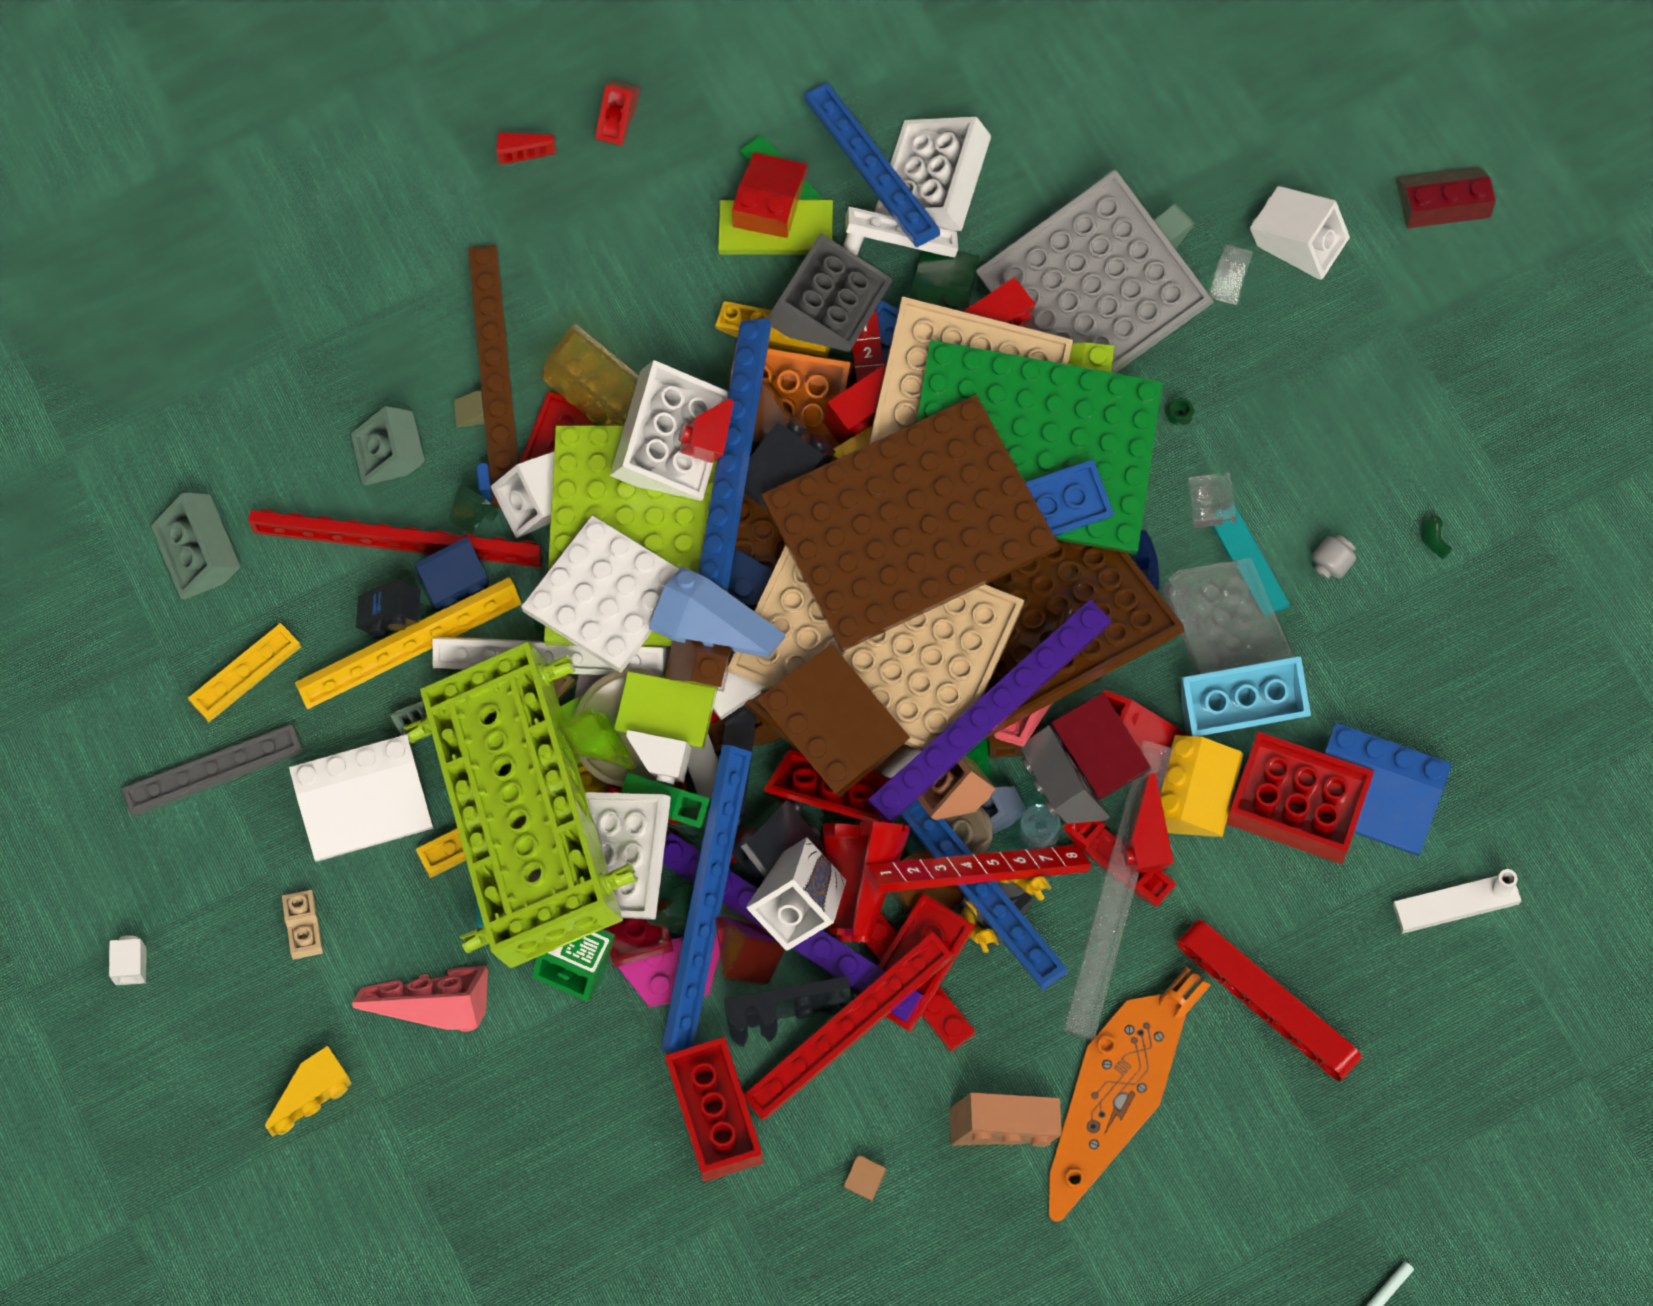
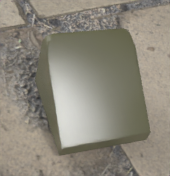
[454,390,485,428]

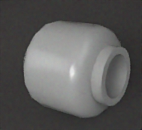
[1312,534,1357,579]

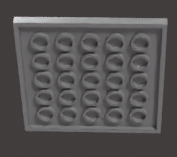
[976,169,1214,373]

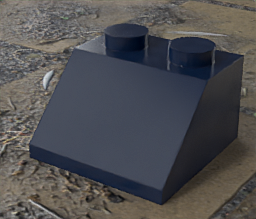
[414,537,489,613]

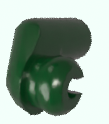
[1422,516,1452,559]

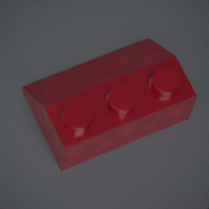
[1396,166,1496,229]

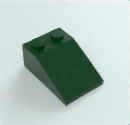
[909,251,980,312]

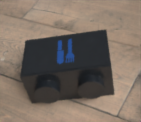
[356,580,421,638]

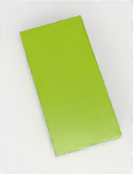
[718,200,833,255]

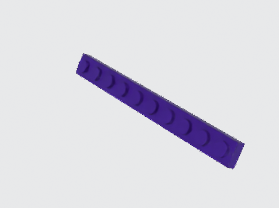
[868,600,1112,823]
[663,833,923,1022]

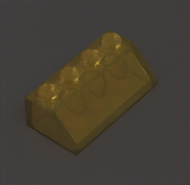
[541,324,639,426]

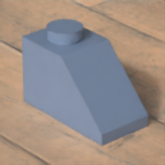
[981,786,1028,834]

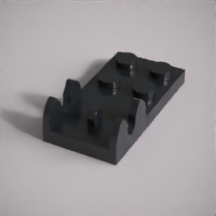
[724,976,850,1047]

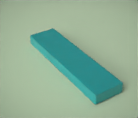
[1208,506,1290,619]

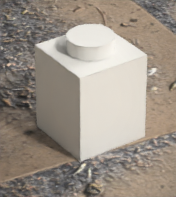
[109,936,147,985]

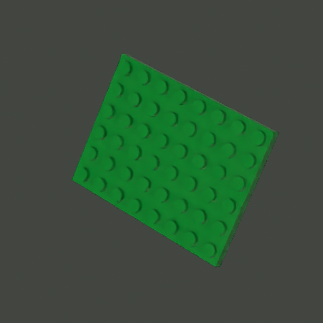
[916,340,1163,554]

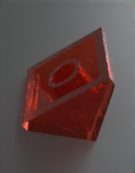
[715,916,785,985]

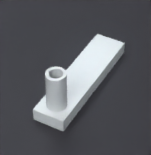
[843,206,958,258]
[1393,869,1521,934]

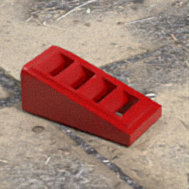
[496,133,556,164]

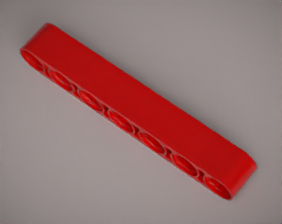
[1176,919,1362,1082]

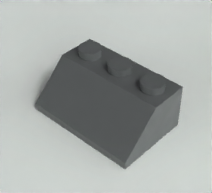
[1020,726,1110,824]

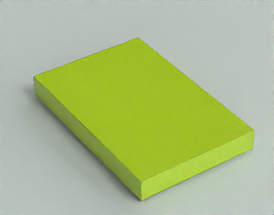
[614,671,717,749]

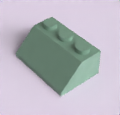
[151,493,240,599]

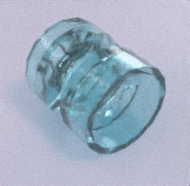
[1019,805,1060,850]

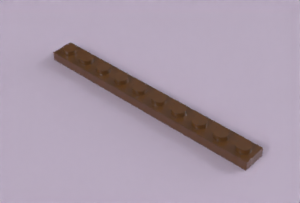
[468,245,519,508]

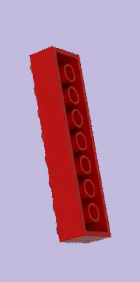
[823,277,1035,445]

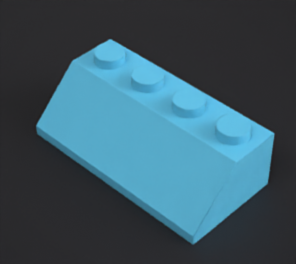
[1181,656,1311,736]

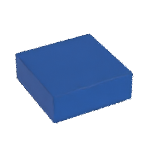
[476,463,492,503]

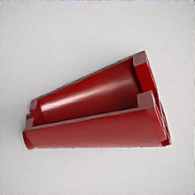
[823,821,910,943]

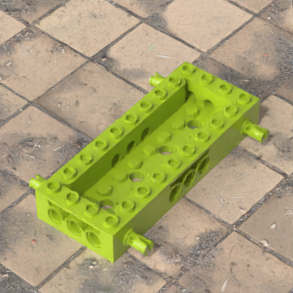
[404,642,638,968]

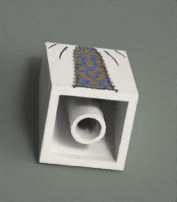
[747,838,846,951]

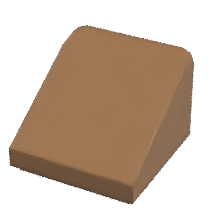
[844,1155,886,1201]

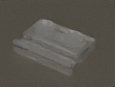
[1188,472,1237,528]

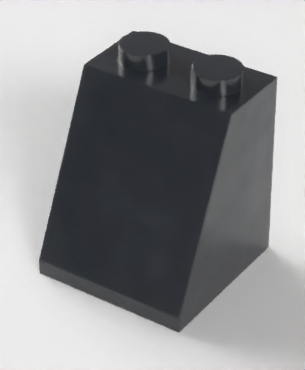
[744,417,836,510]
[732,798,824,888]

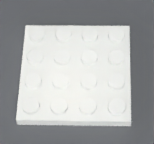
[522,516,679,673]
[585,792,671,920]

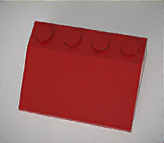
[1226,731,1375,865]

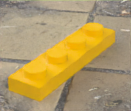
[188,623,301,723]

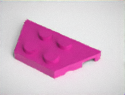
[609,928,726,1008]

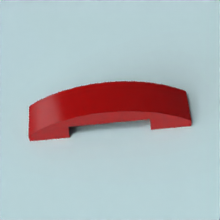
[1063,821,1177,907]

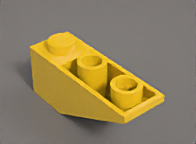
[265,1046,352,1137]

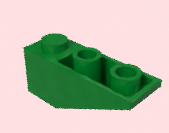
[621,773,711,829]

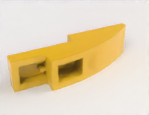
[715,301,831,357]

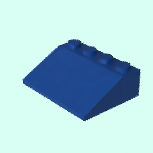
[1325,723,1452,856]

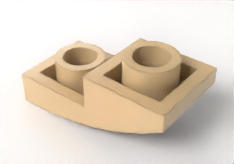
[282,890,323,960]

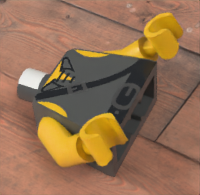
[961,876,1051,953]

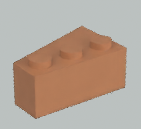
[949,1093,1062,1147]

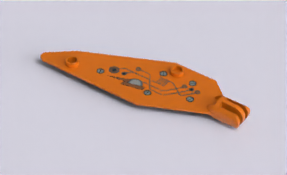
[1049,966,1211,1222]

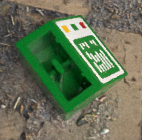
[531,929,615,1002]

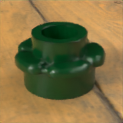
[1166,398,1194,426]

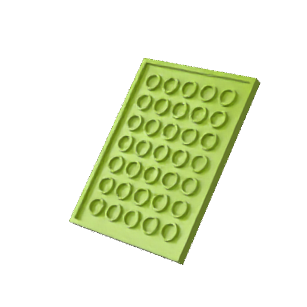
[544,426,728,646]

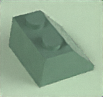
[351,406,425,485]

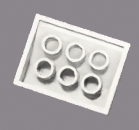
[875,117,991,231]
[610,360,729,501]
[289,734,434,862]

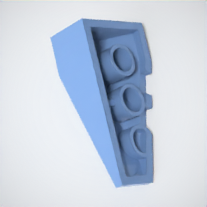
[649,566,785,657]

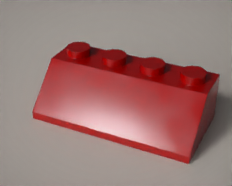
[764,749,893,823]

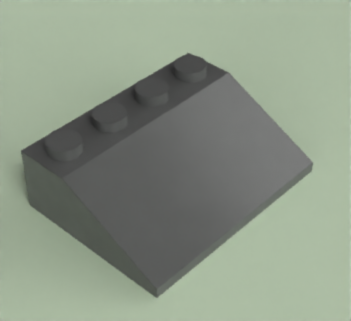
[767,233,893,352]

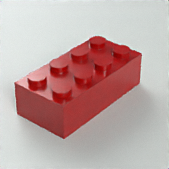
[665,1037,764,1183]

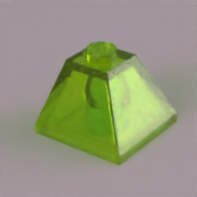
[558,707,636,769]

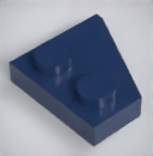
[728,550,773,610]

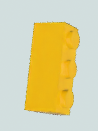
[1160,735,1244,837]

